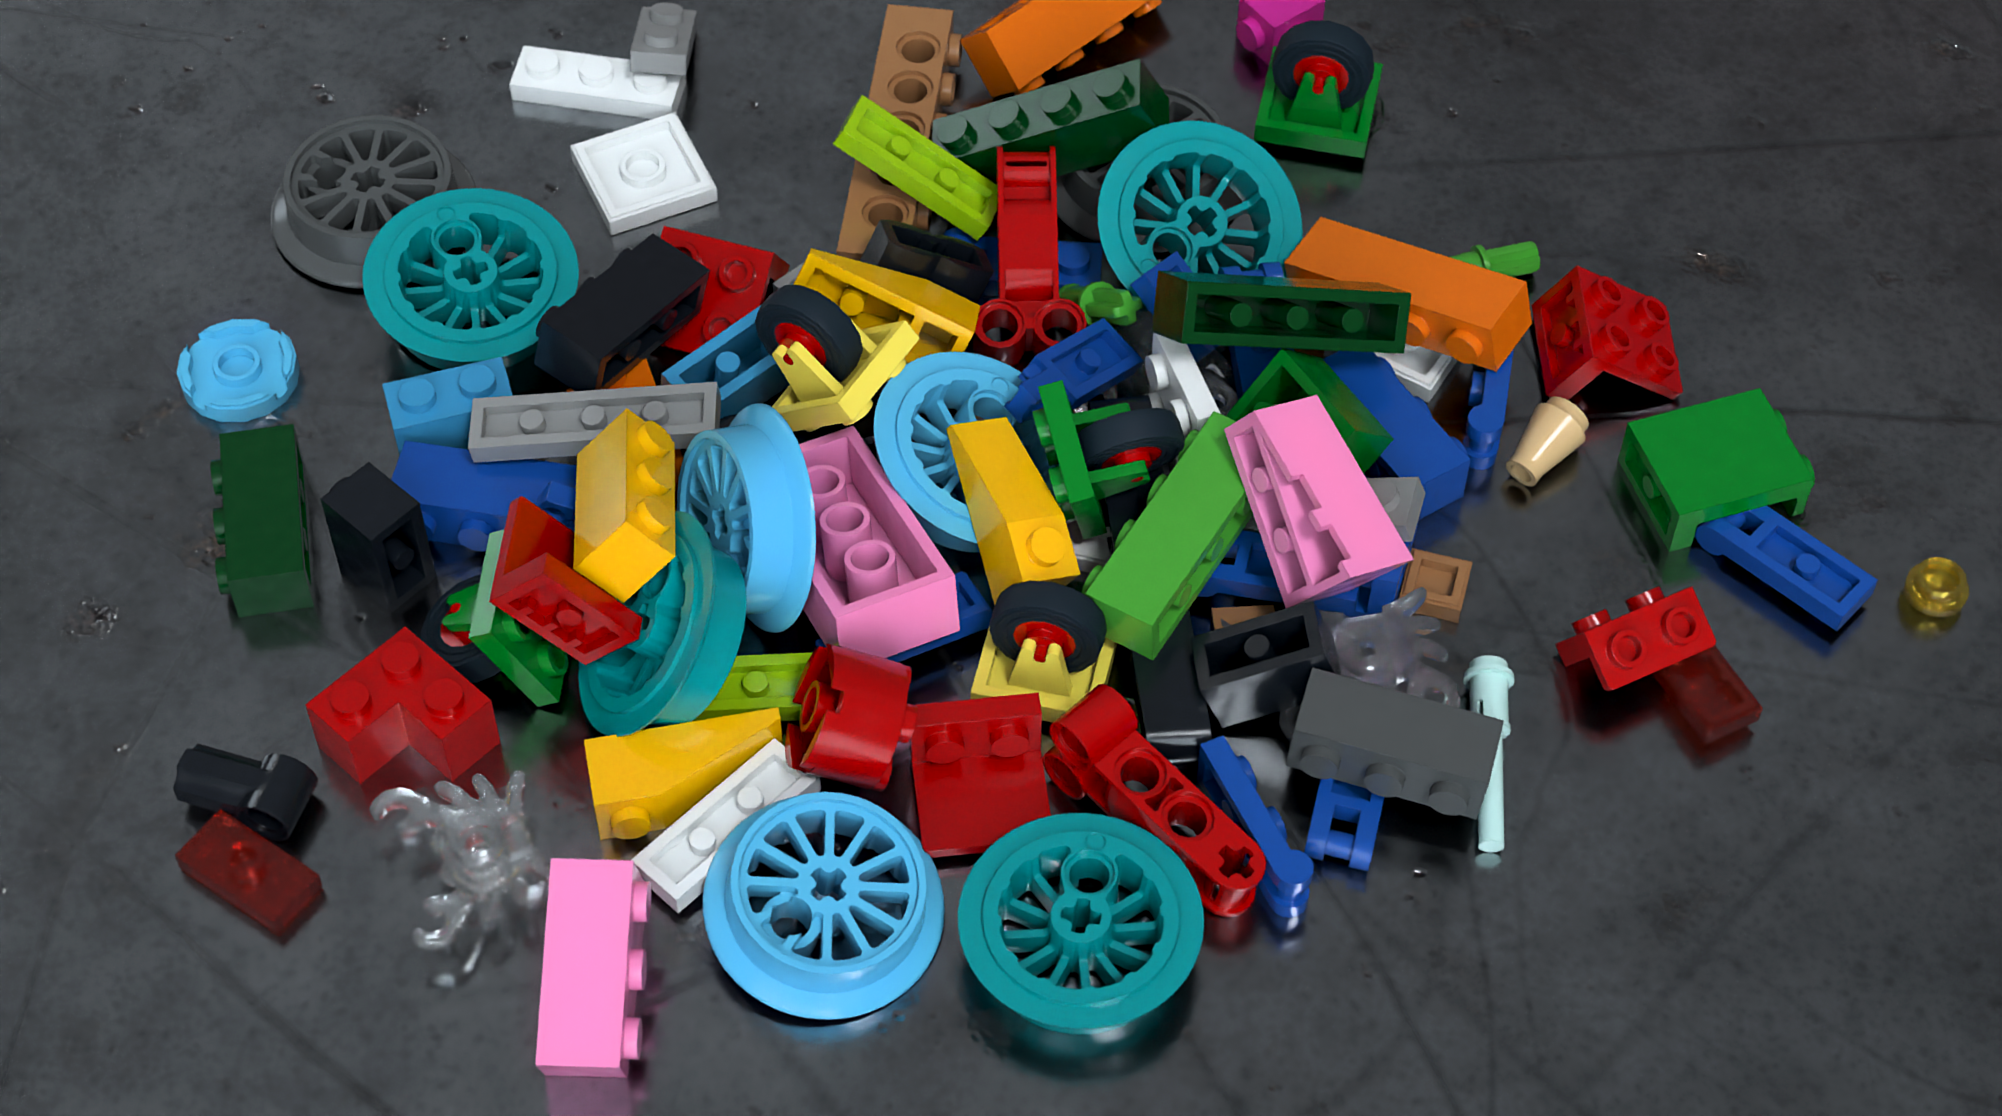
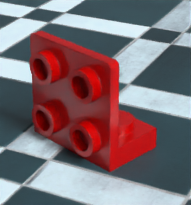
[660,226,790,354]
[1531,265,1683,400]
[489,496,642,665]
[909,693,1051,858]

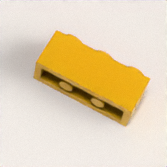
[573,408,676,603]

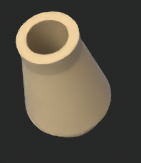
[1506,396,1589,486]

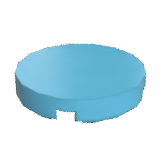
[177,319,300,422]

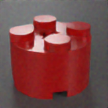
[785,643,918,792]

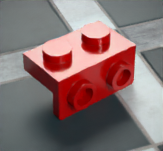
[1555,586,1716,691]

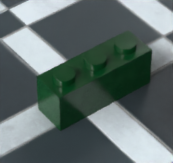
[210,424,314,618]

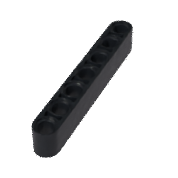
[1087,395,1212,765]

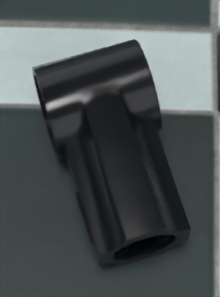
[173,744,318,841]

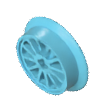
[873,351,1060,552]
[677,403,816,633]
[702,792,945,1020]

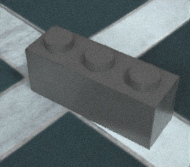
[1285,667,1504,819]

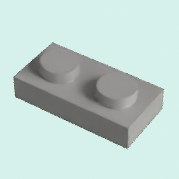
[630,3,697,76]

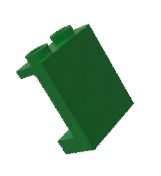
[1618,388,1815,552]

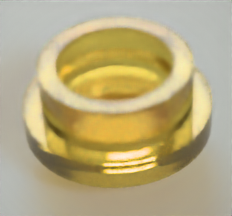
[1904,557,1969,617]

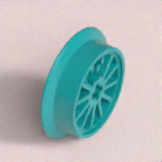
[1097,120,1303,305]
[362,188,579,370]
[578,511,746,737]
[958,813,1204,1035]

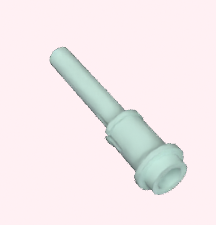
[1463,655,1514,853]

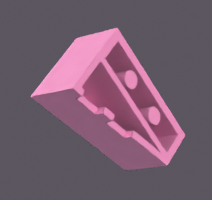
[1224,395,1414,608]
[535,858,651,1078]

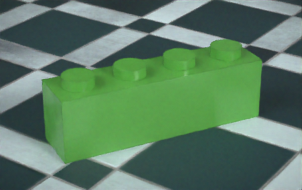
[1082,411,1253,660]

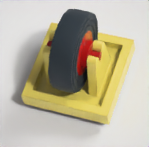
[755,285,920,432]
[970,580,1118,723]

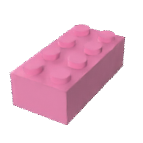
[799,425,960,658]

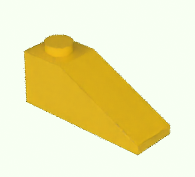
[793,248,980,363]
[946,417,1081,606]
[584,707,783,840]

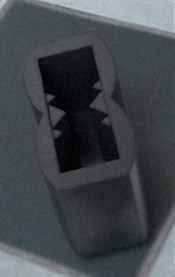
[860,220,994,304]

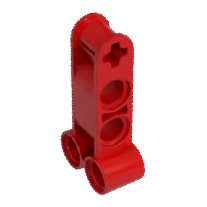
[973,146,1087,367]
[1042,684,1266,917]

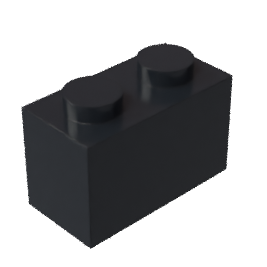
[320,462,437,614]
[1190,600,1341,728]

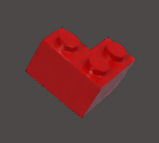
[305,626,501,784]

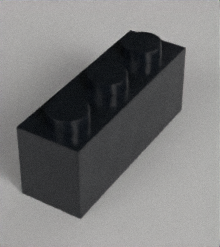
[534,233,710,391]

